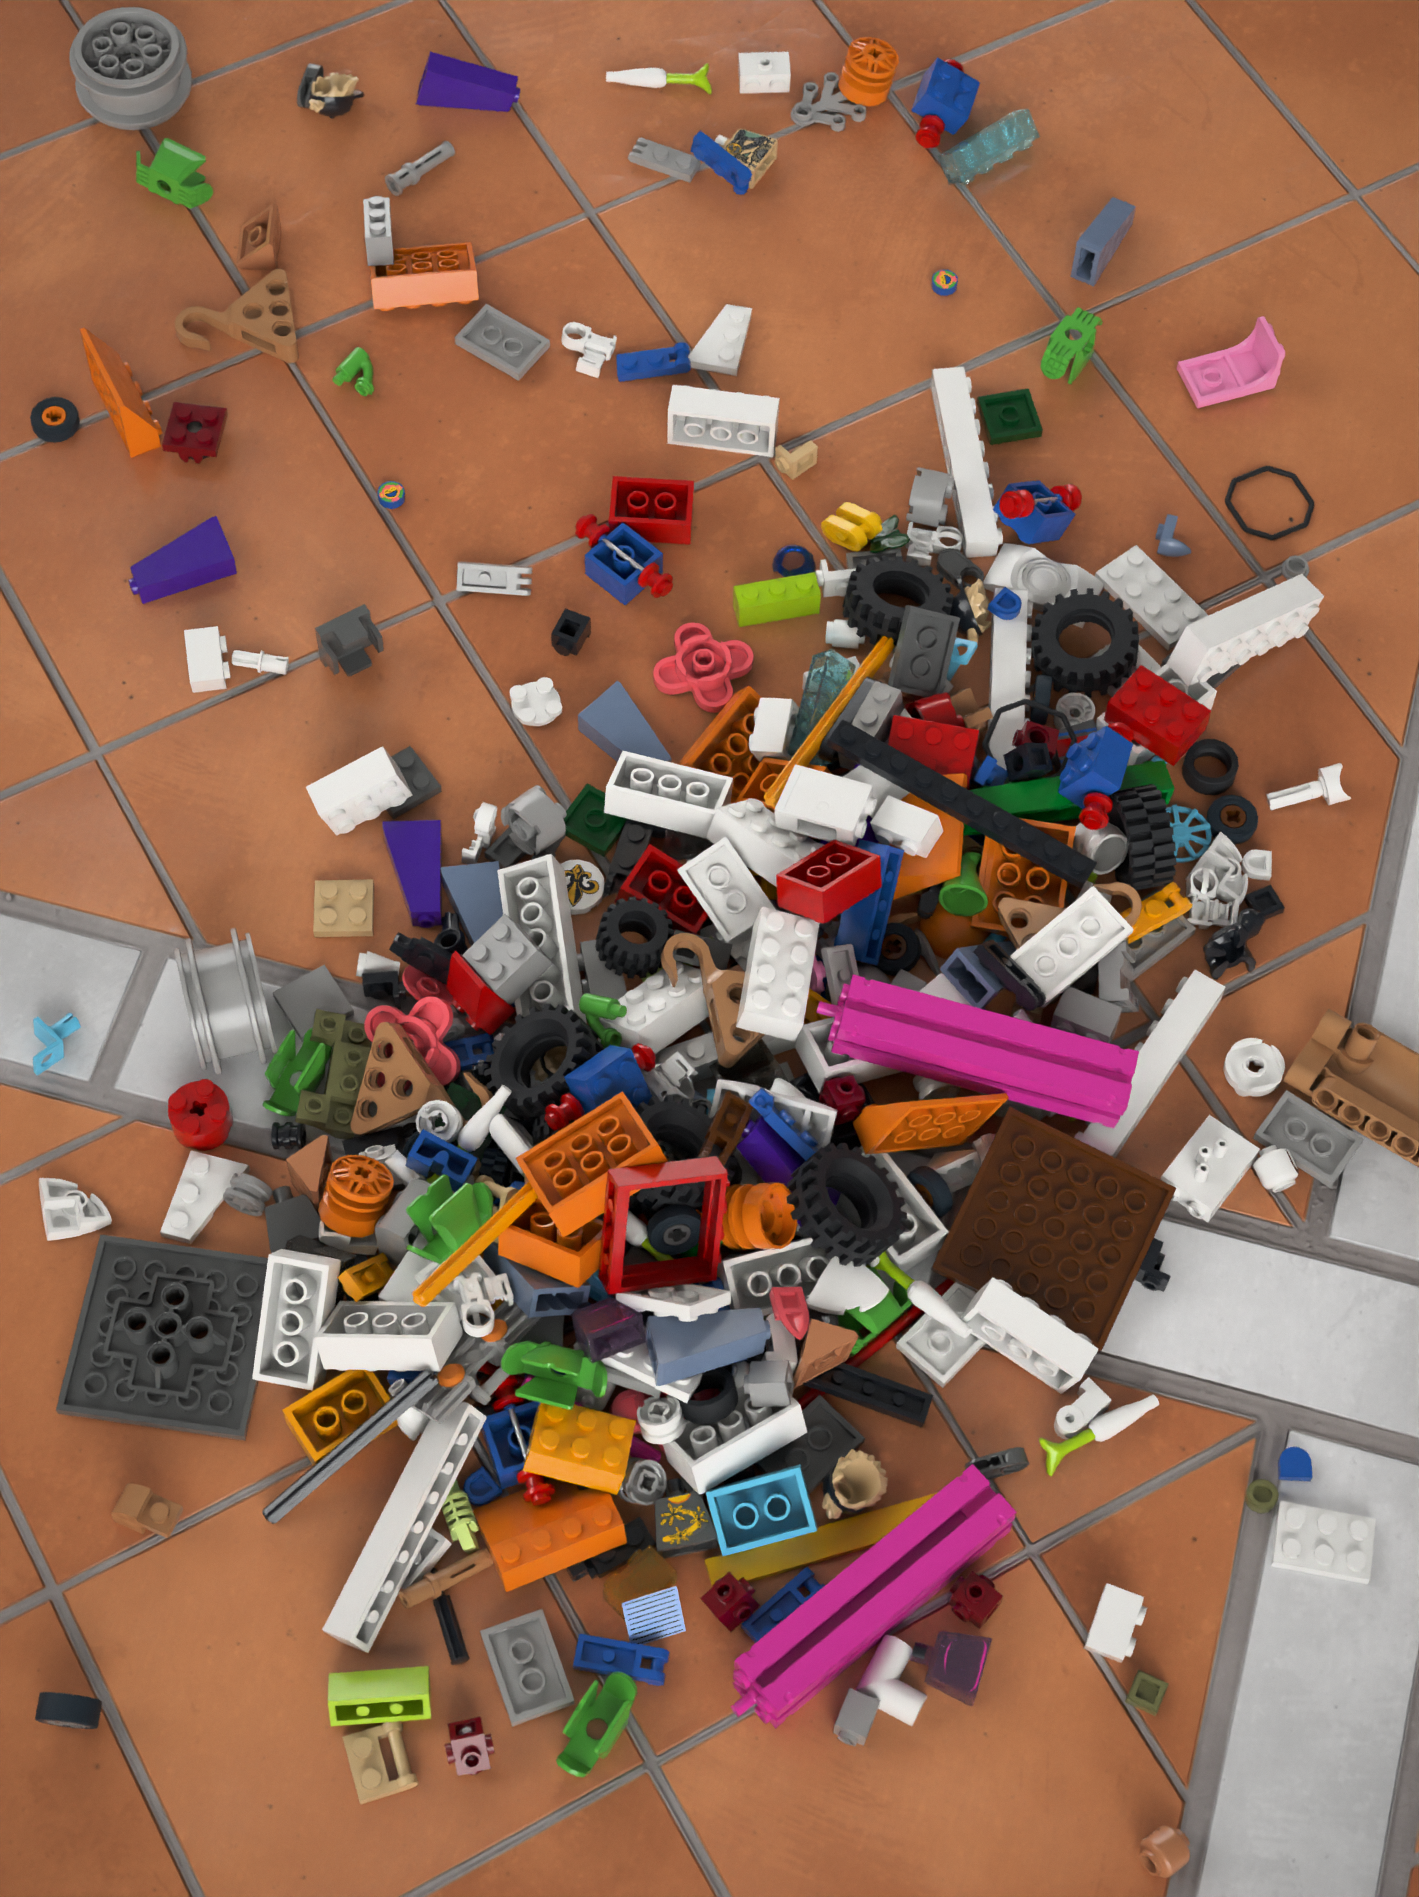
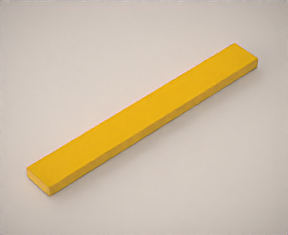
[705,1492,938,1586]

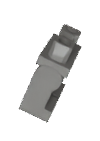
[1098,937,1139,1013]

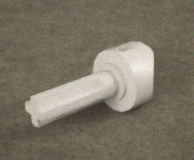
[1266,763,1351,810]

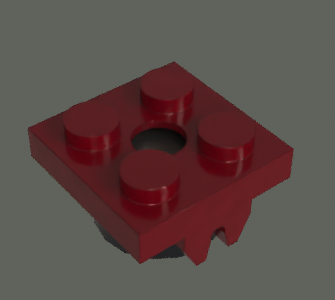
[162,402,228,464]

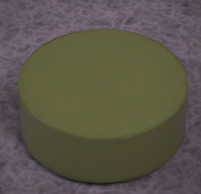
[1245,1479,1278,1513]

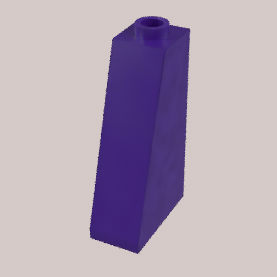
[416,52,520,112]
[128,516,237,604]
[382,820,442,928]
[736,1115,841,1235]

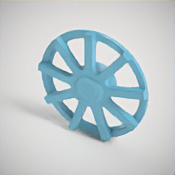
[1166,804,1212,863]

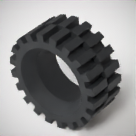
[1107,784,1176,890]

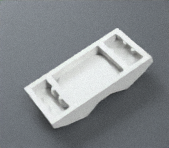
[983,543,1104,628]
[709,1079,838,1149]

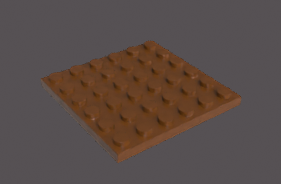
[931,1107,1176,1353]

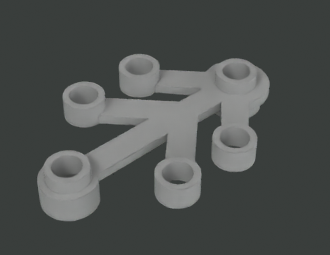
[791,72,867,132]

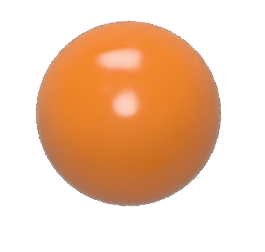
[919,901,989,959]

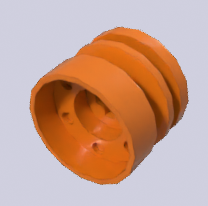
[838,37,899,106]
[318,1155,394,1237]
[722,1182,798,1250]

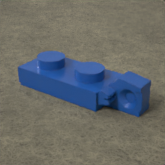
[748,1088,819,1160]

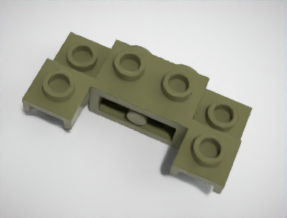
[295,1009,371,1140]

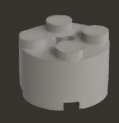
[906,467,954,527]
[501,785,567,855]

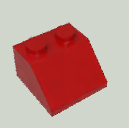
[446,951,516,1035]

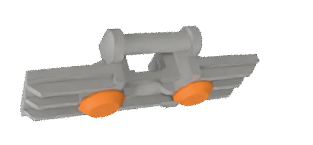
[411,1301,541,1424]

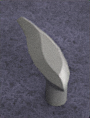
[914,928,940,976]

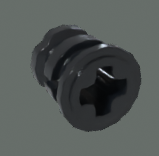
[271,1122,306,1150]

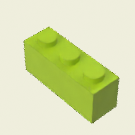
[733,572,821,627]
[328,1666,431,1726]

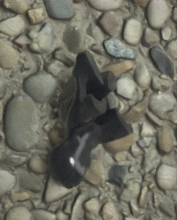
[1203,908,1266,979]

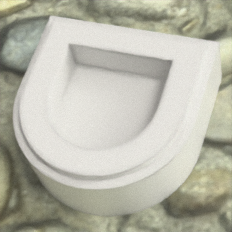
[1241,849,1272,881]

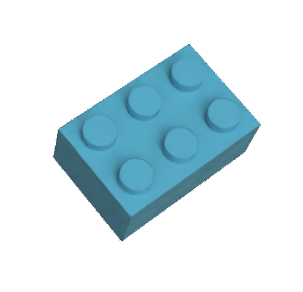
[706,1464,818,1556]

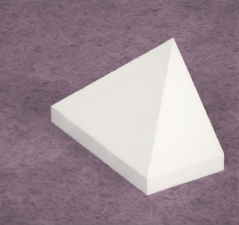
[927,1149,981,1193]

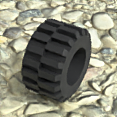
[595,897,674,979]

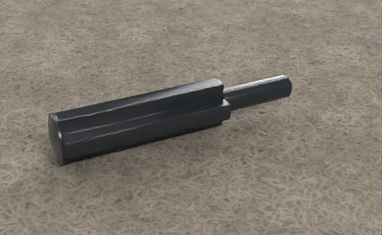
[430,1568,470,1665]

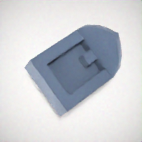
[1155,514,1192,557]

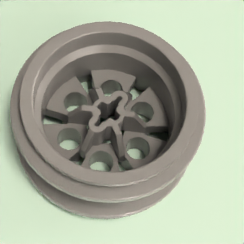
[69,7,192,130]
[175,928,277,1075]

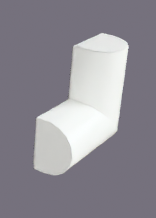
[489,1113,533,1177]
[855,1635,927,1727]

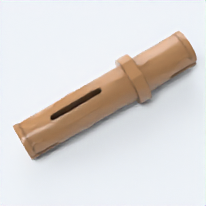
[398,1548,493,1609]

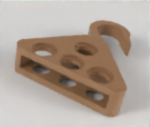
[175,269,299,363]
[998,882,1142,1004]
[661,933,766,1068]
[351,1022,493,1135]

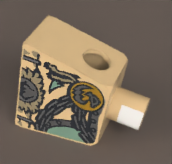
[715,129,778,189]

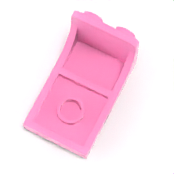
[1177,316,1285,409]

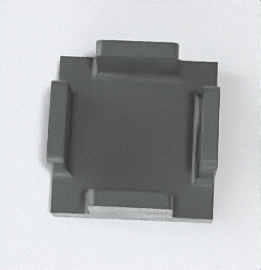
[315,604,384,677]

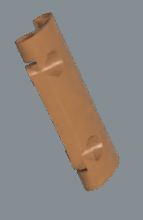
[1283,1009,1419,1167]

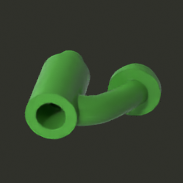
[332,347,374,396]
[579,993,627,1049]

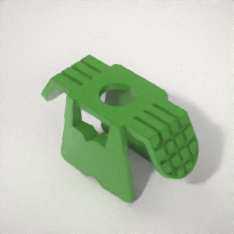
[136,138,213,209]
[1041,307,1103,385]
[262,1027,332,1117]
[406,1174,493,1264]
[838,1267,912,1356]
[501,1341,607,1410]
[556,1672,637,1777]

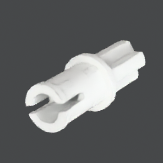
[232,650,289,675]

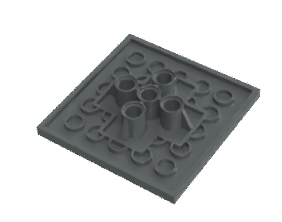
[56,1234,268,1441]

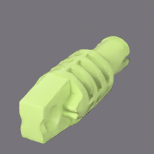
[441,1479,480,1554]

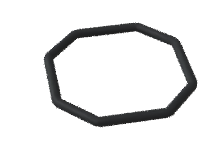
[1225,466,1315,540]
[982,699,1077,778]

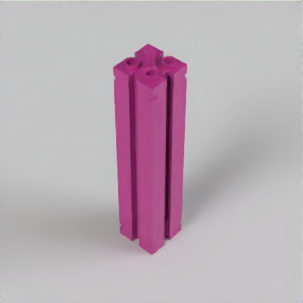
[816,974,1139,1128]
[731,1464,1017,1729]

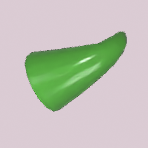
[938,852,988,917]

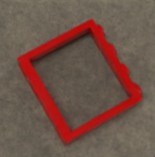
[598,1156,730,1295]

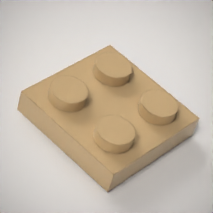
[313,879,374,937]

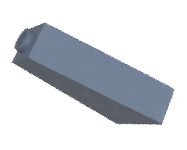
[1070,197,1136,286]
[578,681,671,762]
[441,861,503,946]
[940,941,1016,1009]
[483,1242,591,1318]
[645,1308,771,1386]

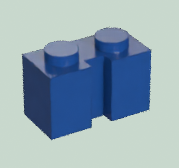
[405,1129,478,1192]

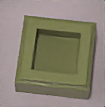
[1125,1670,1169,1716]

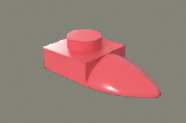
[769,1287,809,1340]

